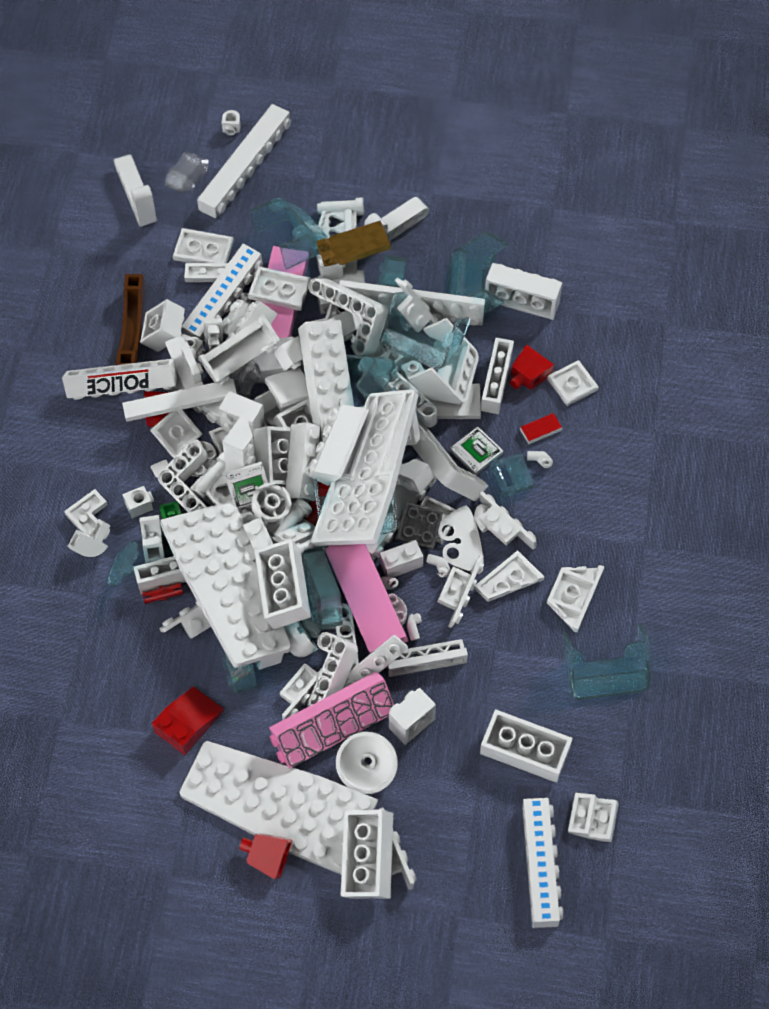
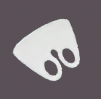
[438,505,484,573]

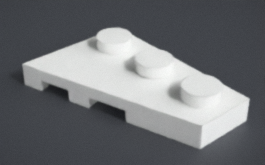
[475,550,545,602]

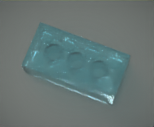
[301,547,343,630]

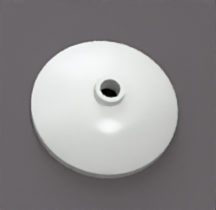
[336,732,398,794]

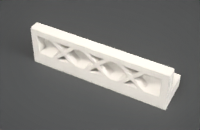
[387,639,468,677]

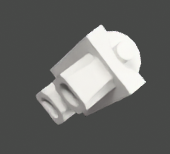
[203,318,223,351]

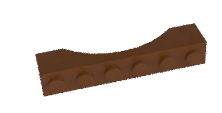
[116,274,146,365]

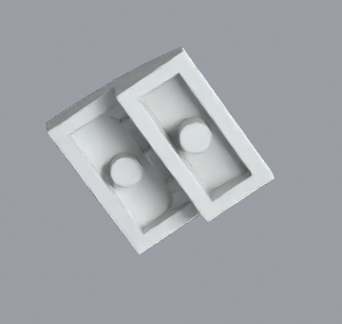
[568,793,619,842]

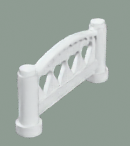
[316,197,365,284]
[193,452,312,544]

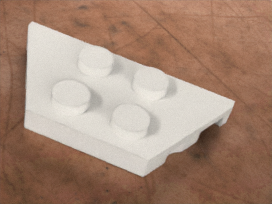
[547,566,604,633]

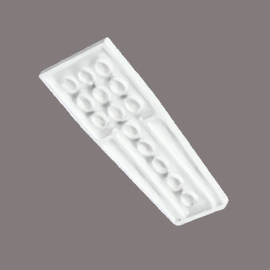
[310,389,418,546]
[160,501,290,668]
[180,741,378,875]

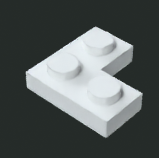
[64,489,107,536]

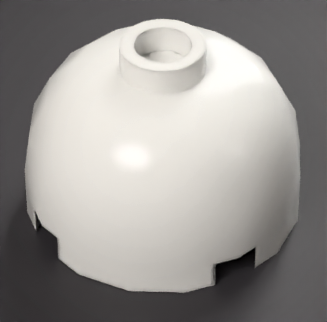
[251,482,292,523]
[284,621,318,657]

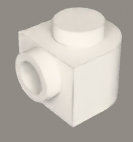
[222,110,241,135]

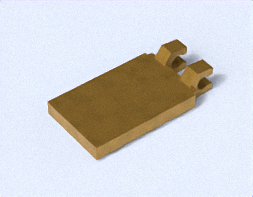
[316,220,391,267]

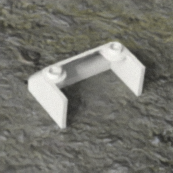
[198,314,280,384]
[408,318,479,405]

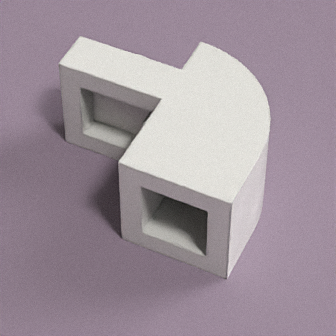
[140,515,165,563]
[67,519,111,557]

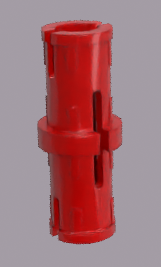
[142,582,183,604]

